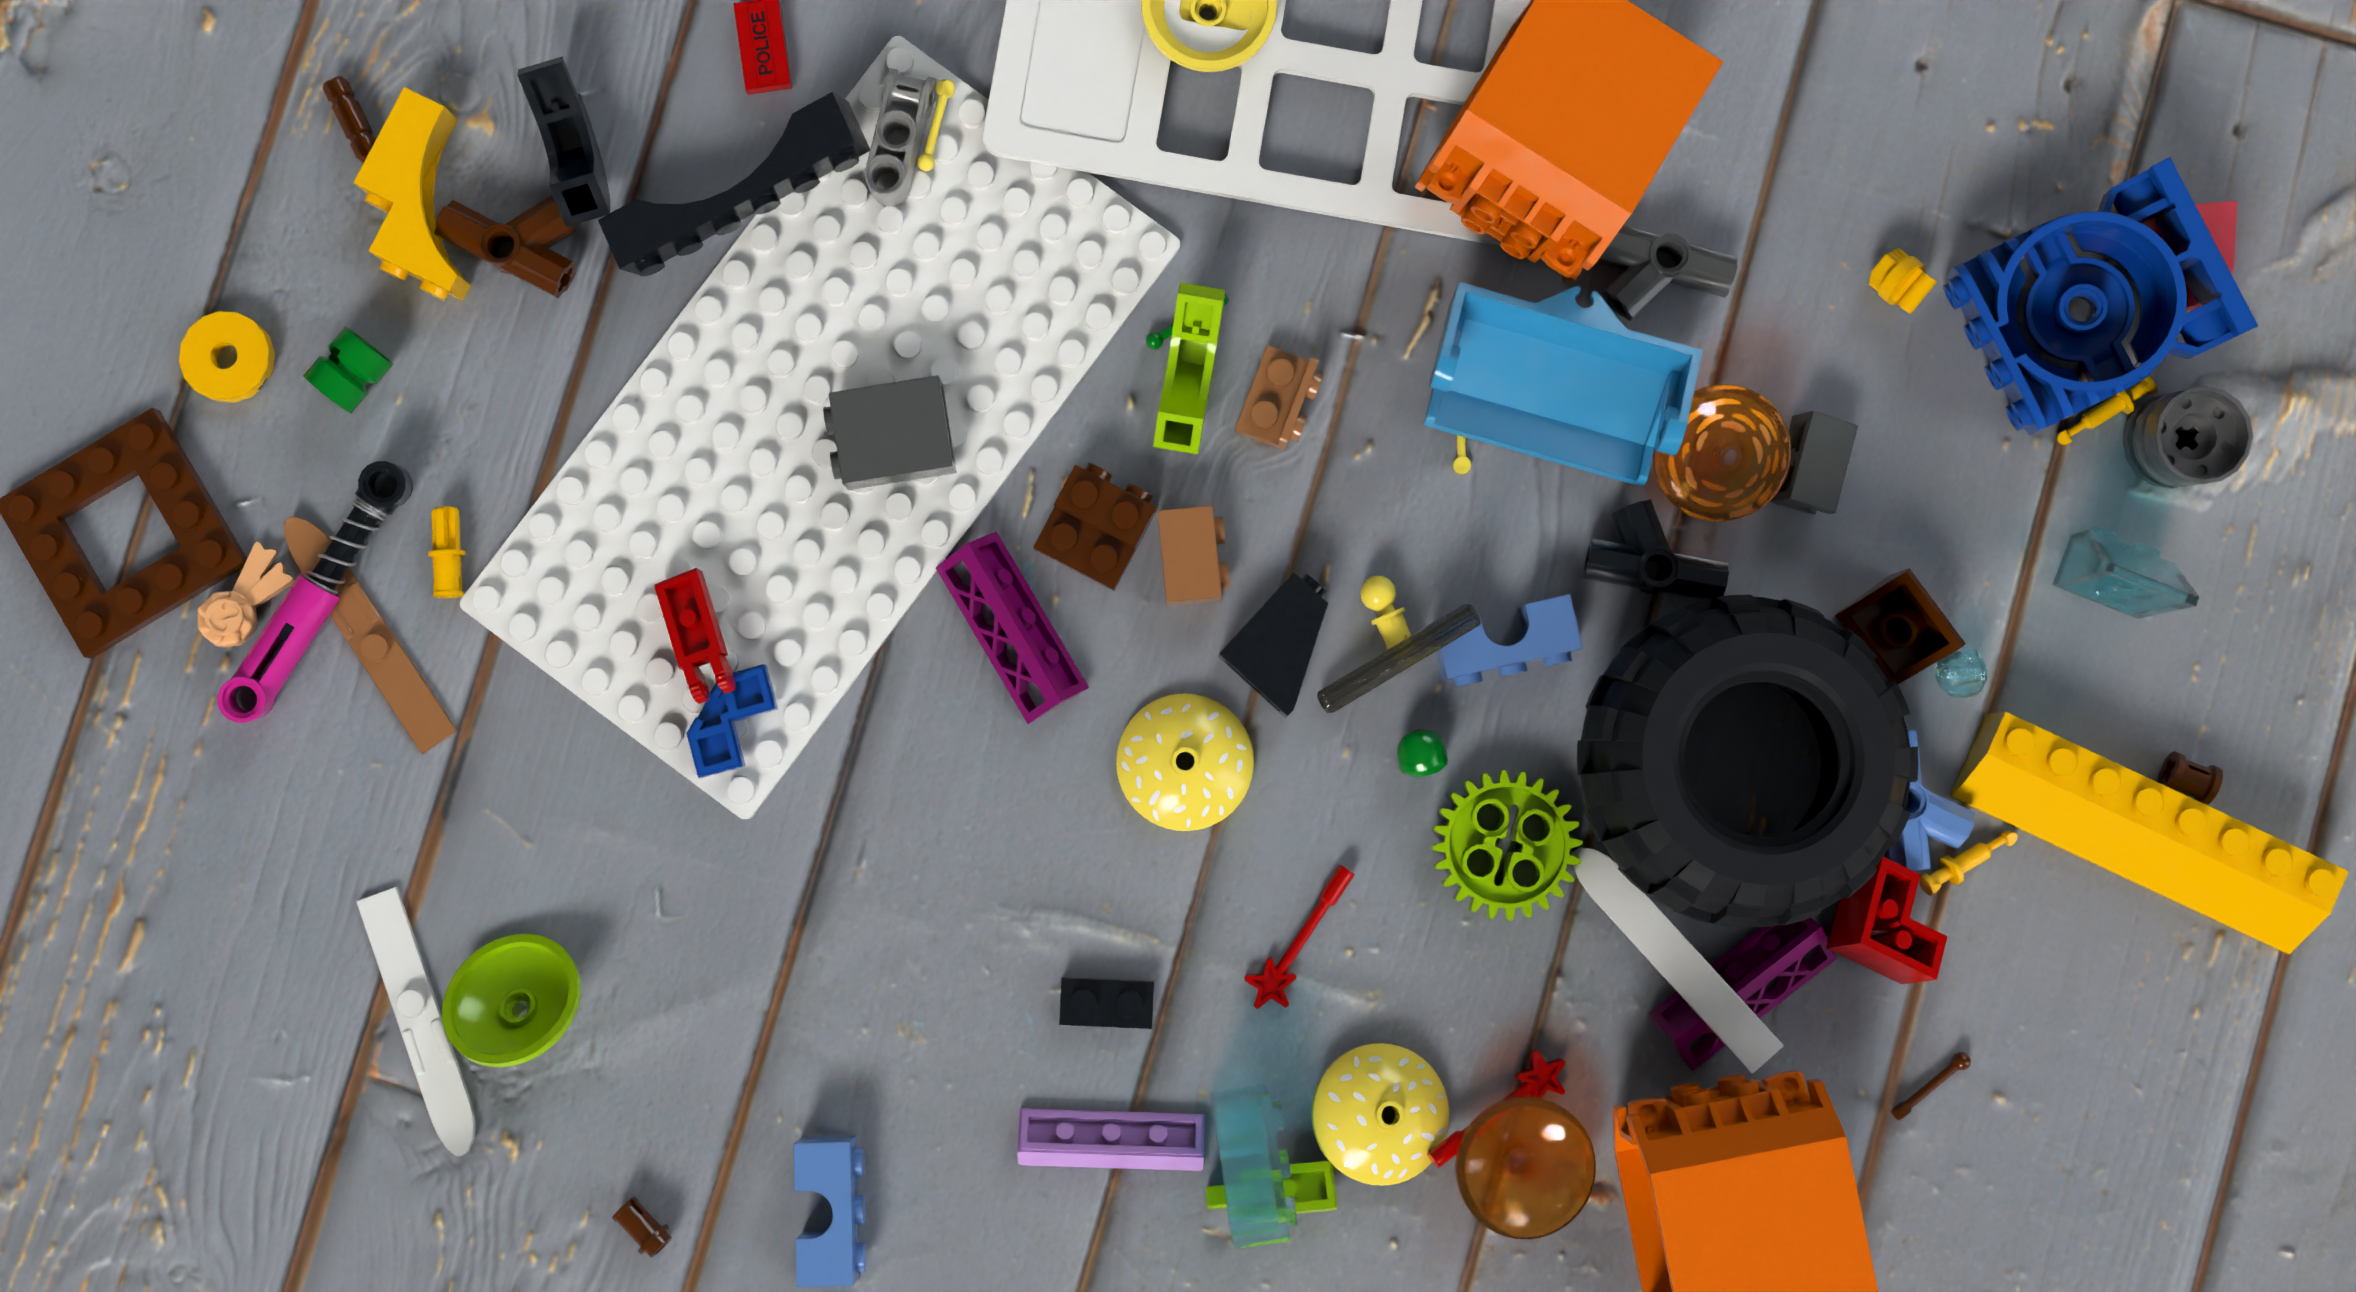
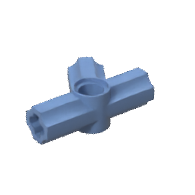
[1885,730,1975,871]

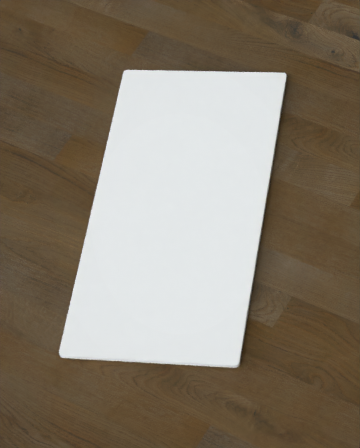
[460,36,1180,819]

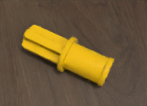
[428,506,466,598]

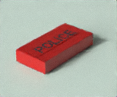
[733,0,793,95]

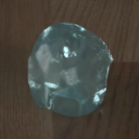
[1935,648,1987,698]

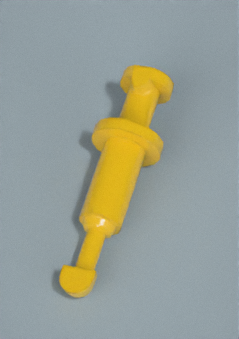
[2056,375,2158,445]
[1919,831,2018,896]

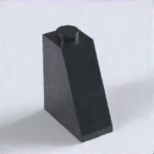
[1218,572,1328,718]

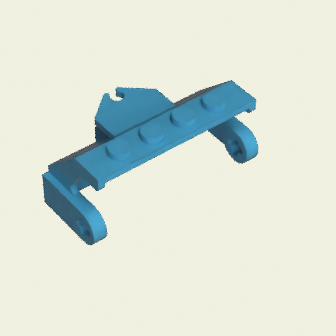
[1423,282,1703,487]

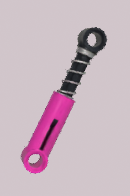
[217,461,413,723]

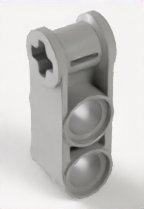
[864,68,936,206]

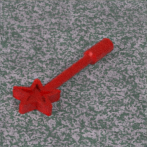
[1244,865,1355,1009]
[1427,1050,1566,1168]

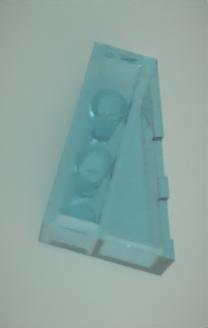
[1210,1084,1297,1249]

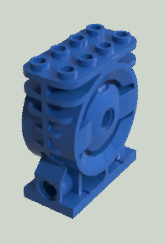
[1943,157,2258,435]

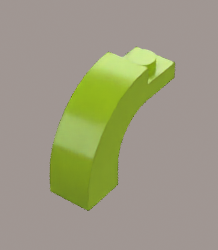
[1153,282,1226,455]

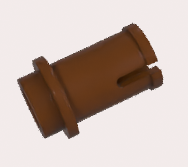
[612,1196,672,1258]

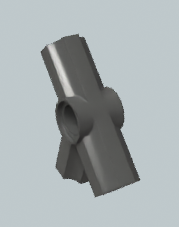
[1597,225,1738,321]

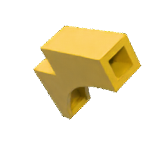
[353,87,471,301]

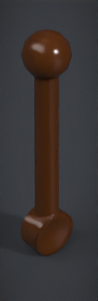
[1891,1052,1971,1120]

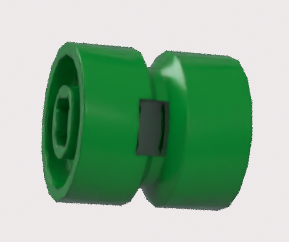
[303,326,393,414]

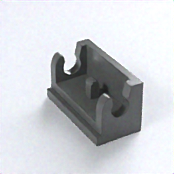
[1770,411,1858,514]

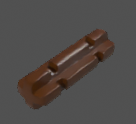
[323,76,376,163]

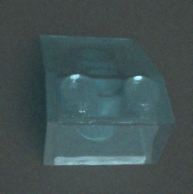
[2052,527,2199,619]

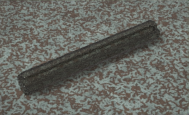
[1317,604,1481,713]

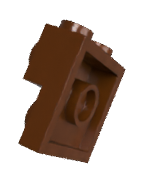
[1033,462,1157,591]

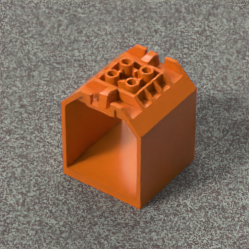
[1415,0,1723,286]
[1612,1070,1878,1292]

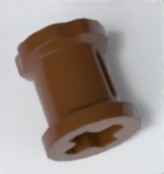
[2157,751,2223,805]

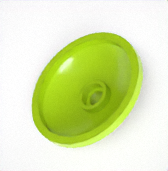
[442,934,581,1067]

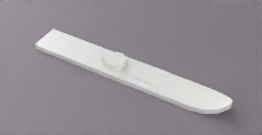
[1572,847,1784,1074]
[356,887,476,1157]

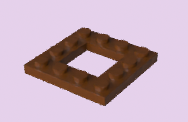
[0,408,247,658]

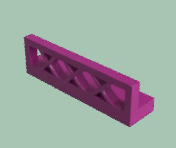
[936,531,1089,724]
[1648,918,1837,1071]

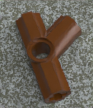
[434,195,576,298]

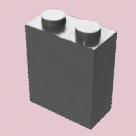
[823,375,957,490]

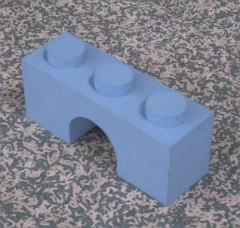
[1430,594,1583,687]
[794,1136,867,1287]

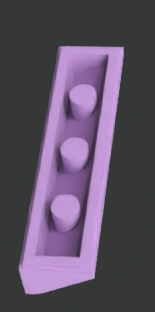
[1017,1108,1205,1171]

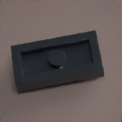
[1059,977,1154,1029]

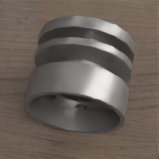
[2123,386,2253,489]

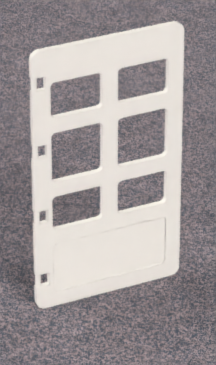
[983,0,1530,246]

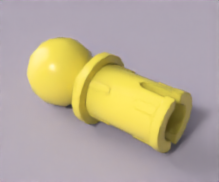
[1360,575,1419,662]

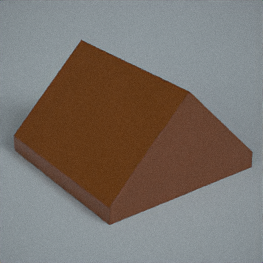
[1835,568,1966,684]

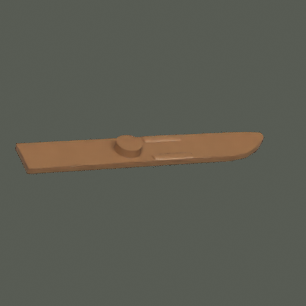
[284,516,458,754]

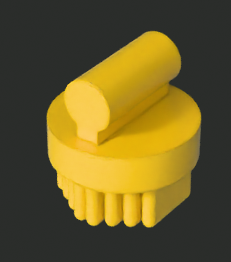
[1869,248,1937,314]

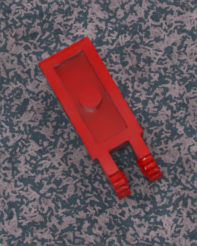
[654,568,736,704]

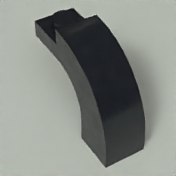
[517,57,610,227]

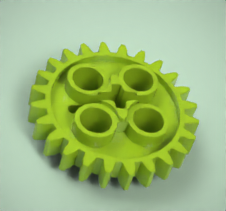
[1430,770,1583,921]

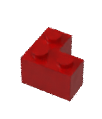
[1826,857,1948,984]

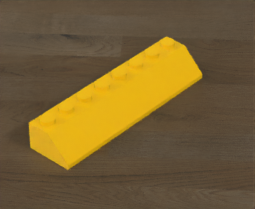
[1950,711,2349,954]

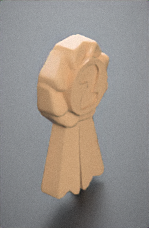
[197,542,295,647]

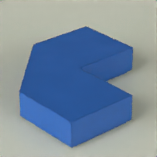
[686,664,778,778]

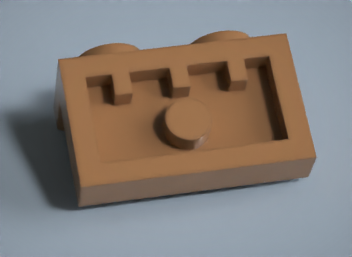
[1235,345,1324,451]

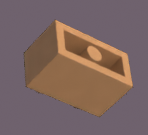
[1157,505,1230,606]

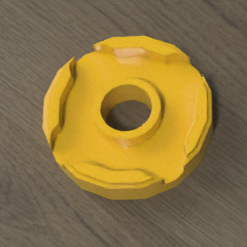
[179,311,275,403]

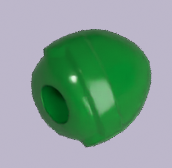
[1397,729,1448,777]

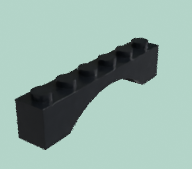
[598,92,871,276]

